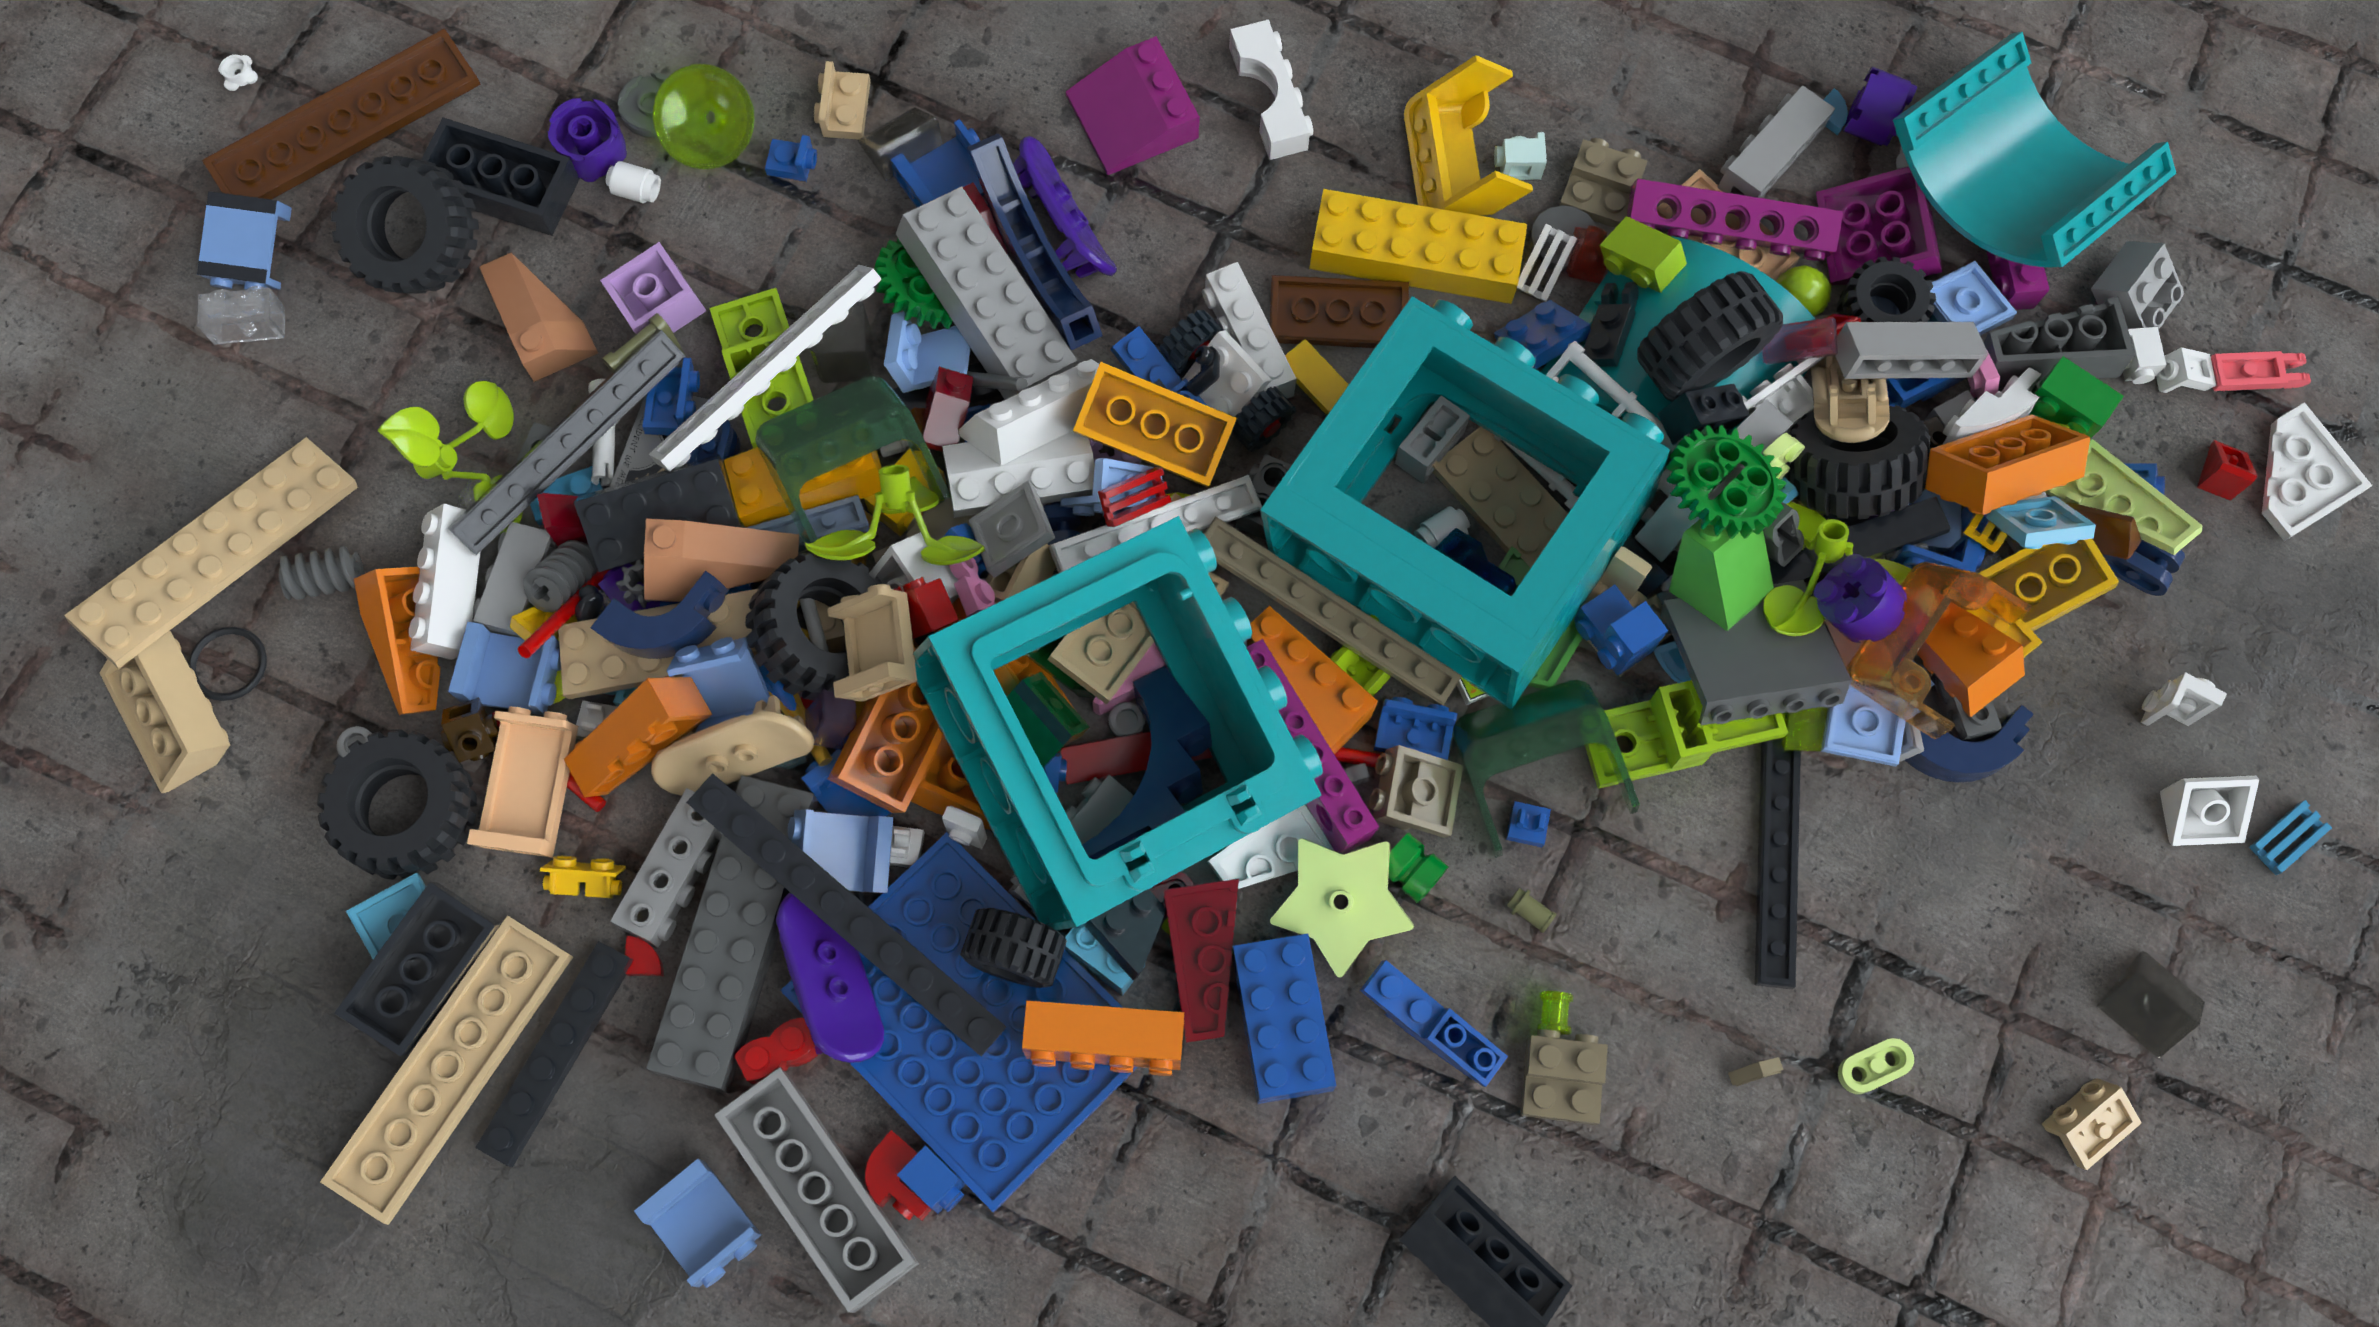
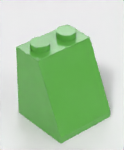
[1669,519,1774,631]

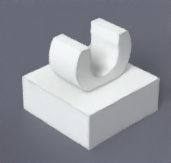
[576,700,617,740]
[890,826,925,868]

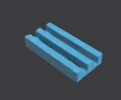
[2249,800,2332,875]

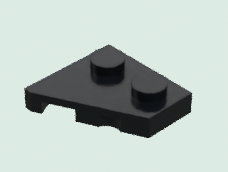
[1085,889,1167,981]

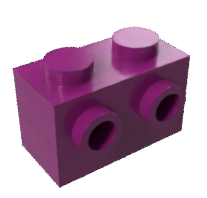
[1986,250,2050,310]

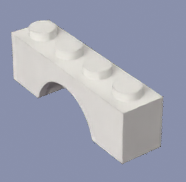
[1229,19,1313,160]

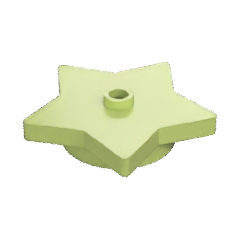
[1270,838,1414,977]

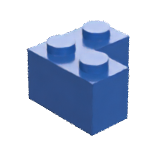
[1574,585,1668,676]

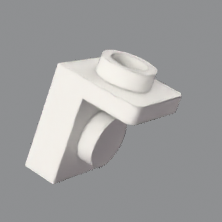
[2156,347,2217,393]

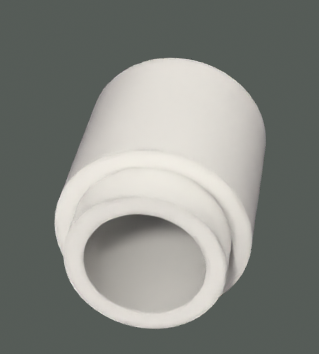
[606,161,661,203]
[1414,506,1470,552]

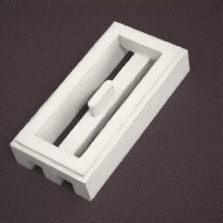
[1517,224,1577,302]

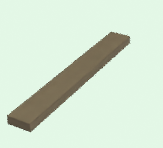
[1204,516,1462,705]

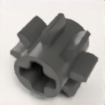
[616,559,650,608]

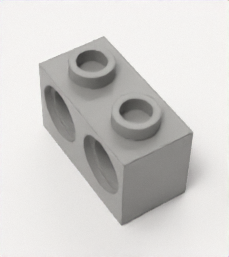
[1395,396,1470,484]

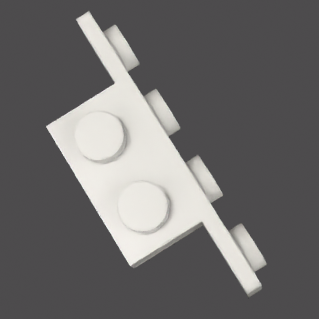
[1742,346,1833,423]

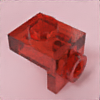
[1566,225,1607,284]

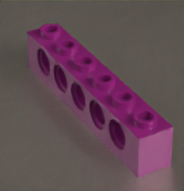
[1626,179,1844,261]
[1246,639,1379,854]

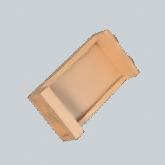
[467,706,579,858]

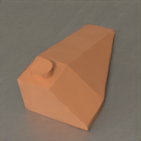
[479,253,598,382]
[644,519,799,602]

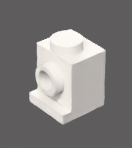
[2123,327,2167,384]

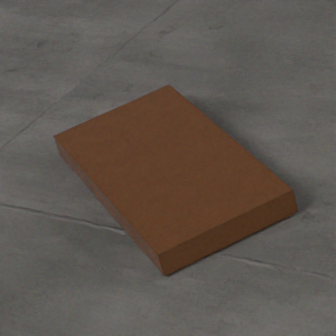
[1269,275,1409,348]

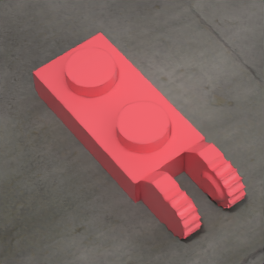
[2211,351,2311,391]

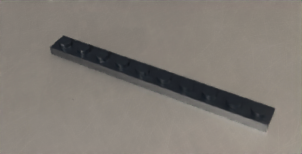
[686,773,1006,1057]

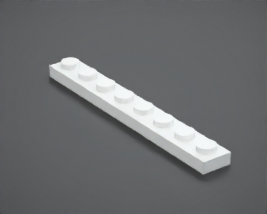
[649,265,882,471]

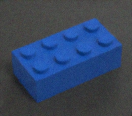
[1232,934,1337,1104]

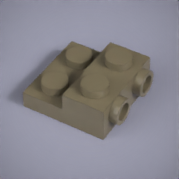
[1559,138,1648,228]
[1369,745,1463,838]
[1521,1029,1608,1125]

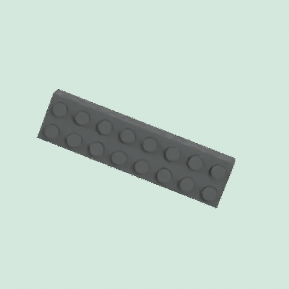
[646,775,820,1094]

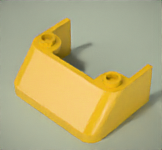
[1404,55,1533,216]

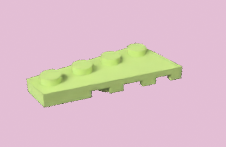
[2045,439,2202,555]

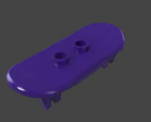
[1013,136,1117,278]
[776,893,884,1063]

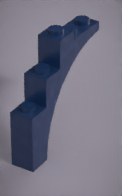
[967,134,1103,350]
[1082,666,1212,859]

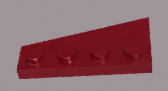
[1164,879,1239,1043]

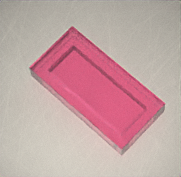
[1763,317,1838,365]

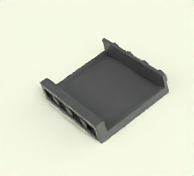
[1659,580,1851,725]

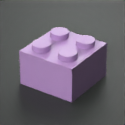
[600,242,706,334]

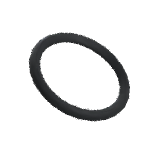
[188,627,267,701]

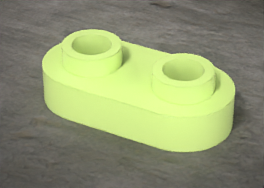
[1838,1038,1914,1094]

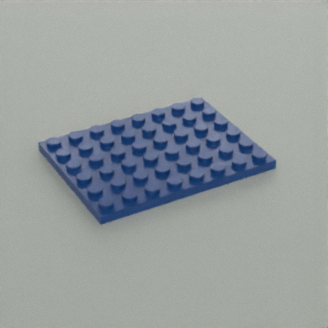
[780,832,1138,1213]

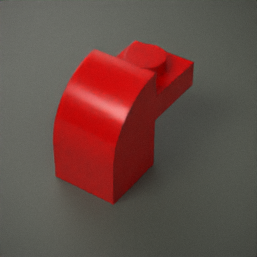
[865,1130,932,1221]

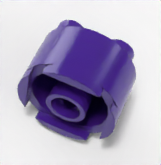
[1843,67,1917,146]
[548,98,627,182]
[1814,554,1907,643]

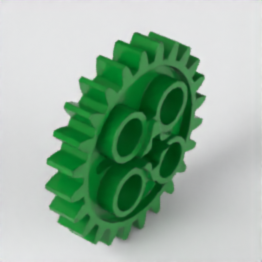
[874,238,953,329]
[1666,425,1787,539]

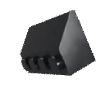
[1399,1176,1572,1327]

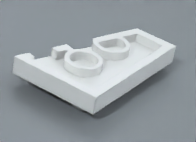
[1207,805,1334,889]

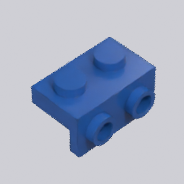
[642,358,700,435]
[1374,697,1457,760]

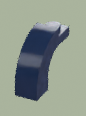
[590,571,729,659]
[1905,705,2033,783]

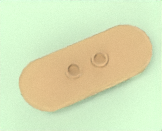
[1811,345,1890,443]
[651,695,814,796]

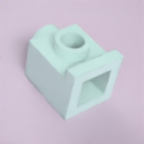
[1494,132,1547,180]

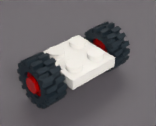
[1159,310,1296,452]

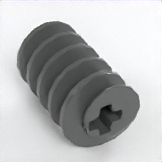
[523,540,598,613]
[279,546,364,601]

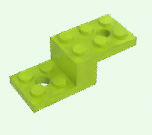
[709,288,822,449]
[1577,680,1788,789]

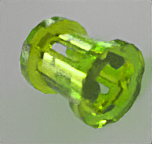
[1537,991,1574,1035]

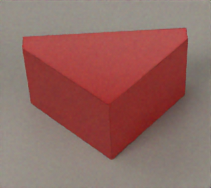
[2197,440,2257,501]

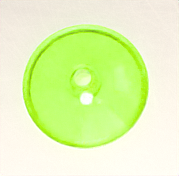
[653,64,755,169]

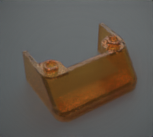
[1846,562,2032,740]

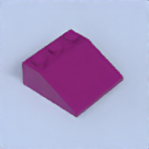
[1066,36,1200,175]
[1816,166,1943,285]

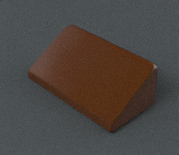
[2066,502,2142,559]

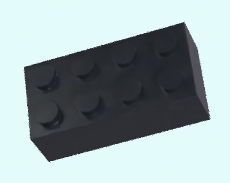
[421,117,580,236]
[574,454,743,572]
[334,882,501,1056]

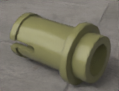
[1506,887,1556,933]

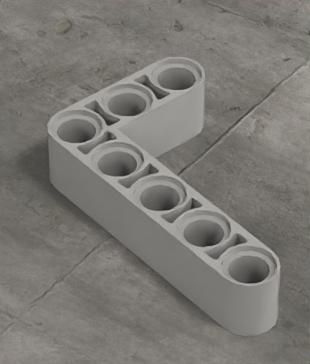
[1634,399,1794,563]

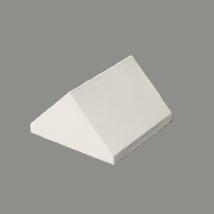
[2160,776,2259,846]

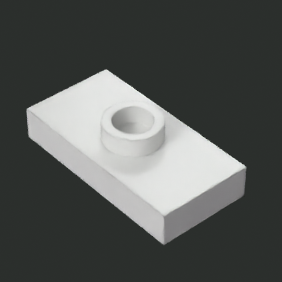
[942,806,987,849]

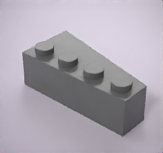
[1983,296,2135,383]

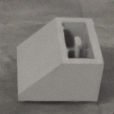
[2091,241,2185,329]

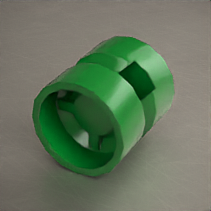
[1388,833,1449,903]

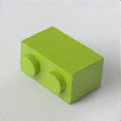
[1600,216,1687,293]

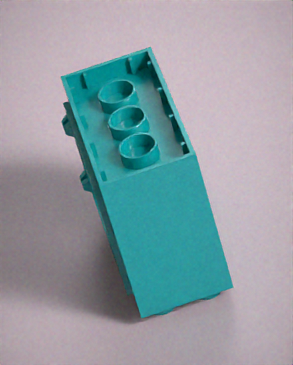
[1260,296,1670,710]
[913,516,1323,931]

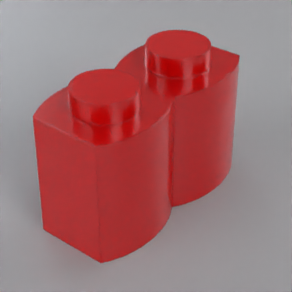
[734,1018,818,1086]

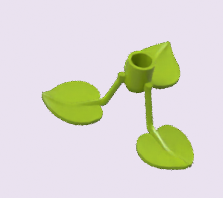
[378,381,523,535]
[805,465,985,565]
[1763,501,1929,636]

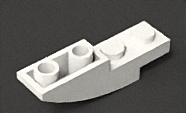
[1943,367,2041,444]

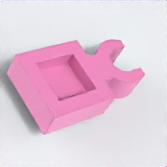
[1968,351,2000,400]
[949,558,995,617]

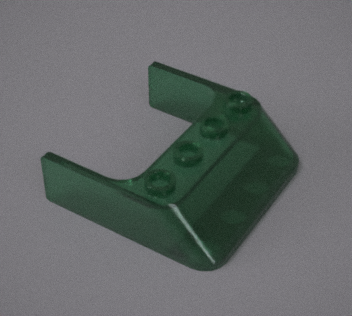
[755,376,951,555]
[1453,680,1640,858]

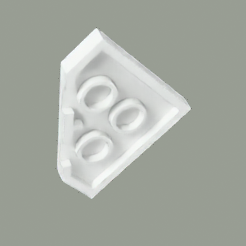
[2262,402,2372,542]

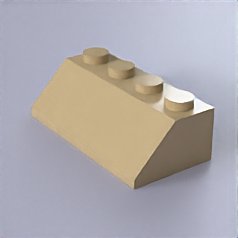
[100,631,230,793]

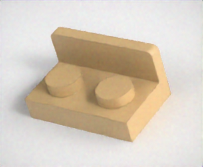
[814,61,870,140]
[2042,1078,2142,1170]

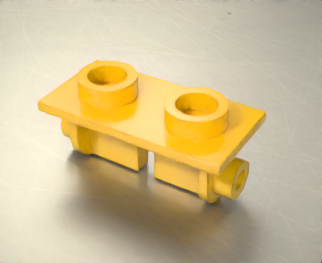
[540,856,626,899]

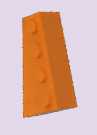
[1893,586,2025,717]
[1247,605,1378,754]
[564,675,713,797]

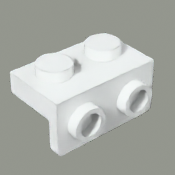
[2141,672,2227,726]

